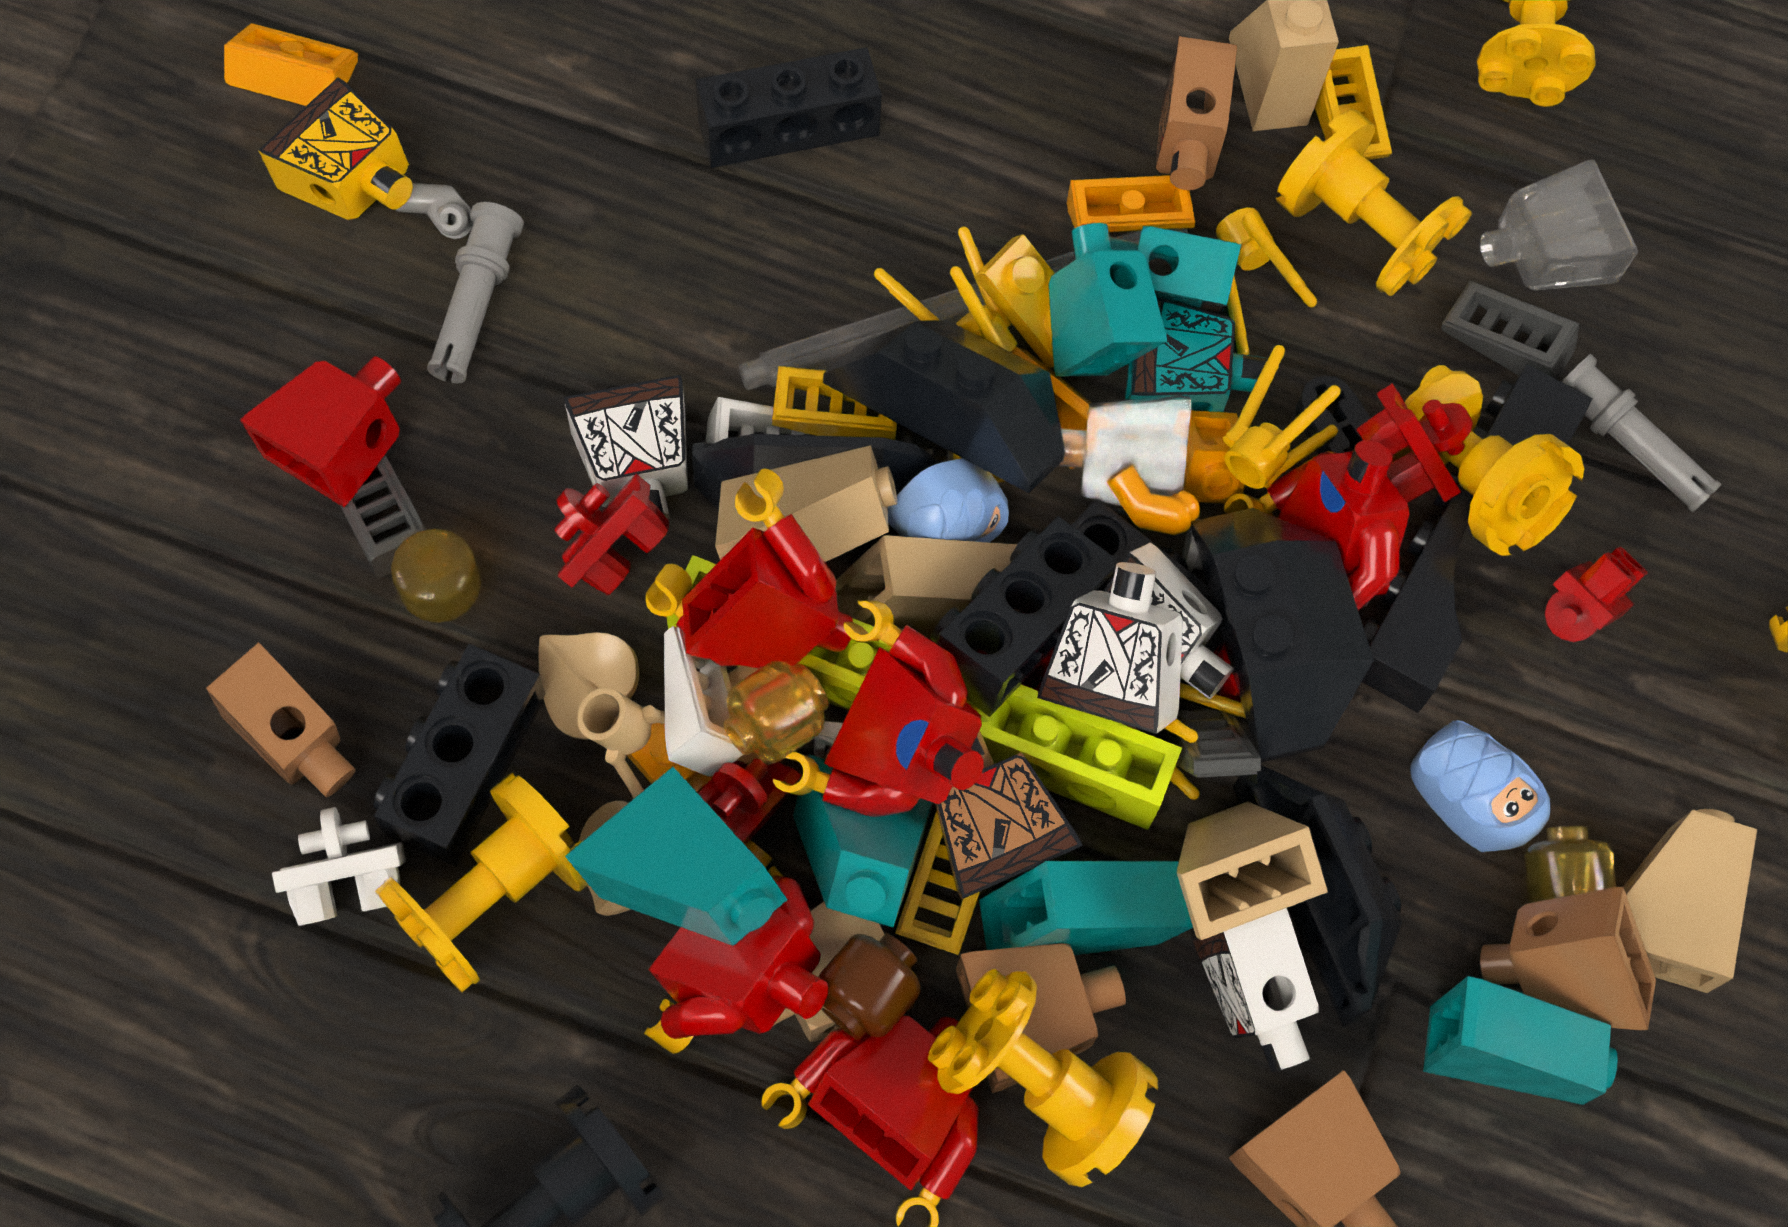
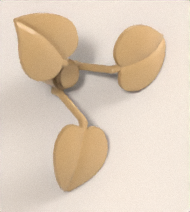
[538,632,820,916]

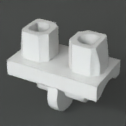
[272,807,406,926]

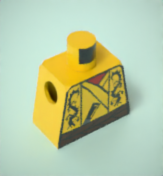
[258,77,413,220]

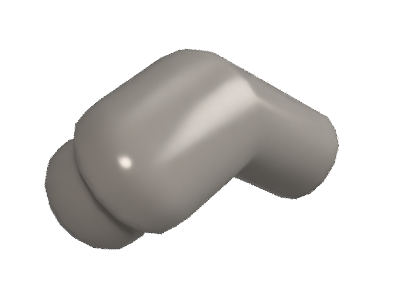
[396,183,473,239]

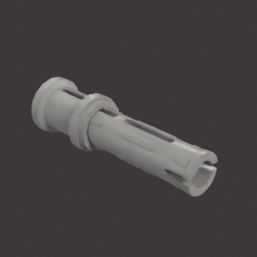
[427,202,524,384]
[1561,354,1722,512]

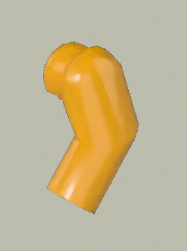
[1106,464,1200,535]

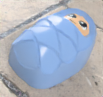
[888,458,1009,543]
[1410,720,1550,852]

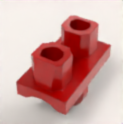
[1356,383,1473,503]
[554,474,669,595]
[1545,546,1648,642]
[698,758,802,845]

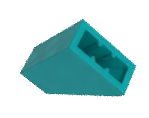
[793,754,933,927]
[565,767,788,946]
[979,861,1193,955]
[1423,976,1618,1105]

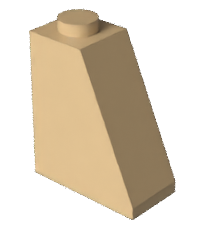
[1229,0,1339,131]
[715,445,897,562]
[836,535,1020,637]
[1177,802,1328,940]
[1623,809,1757,993]

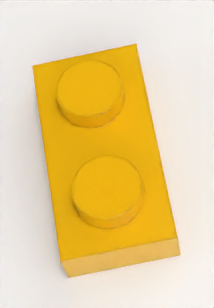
[974,234,1055,368]

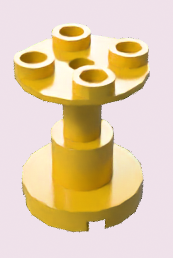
[1477,0,1596,107]
[1276,109,1472,296]
[1391,365,1584,556]
[375,773,588,992]
[928,969,1158,1187]

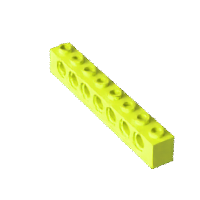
[667,555,1182,830]

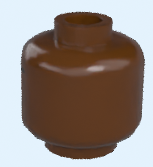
[818,933,921,1040]

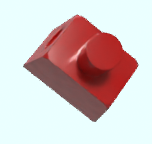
[240,356,401,507]

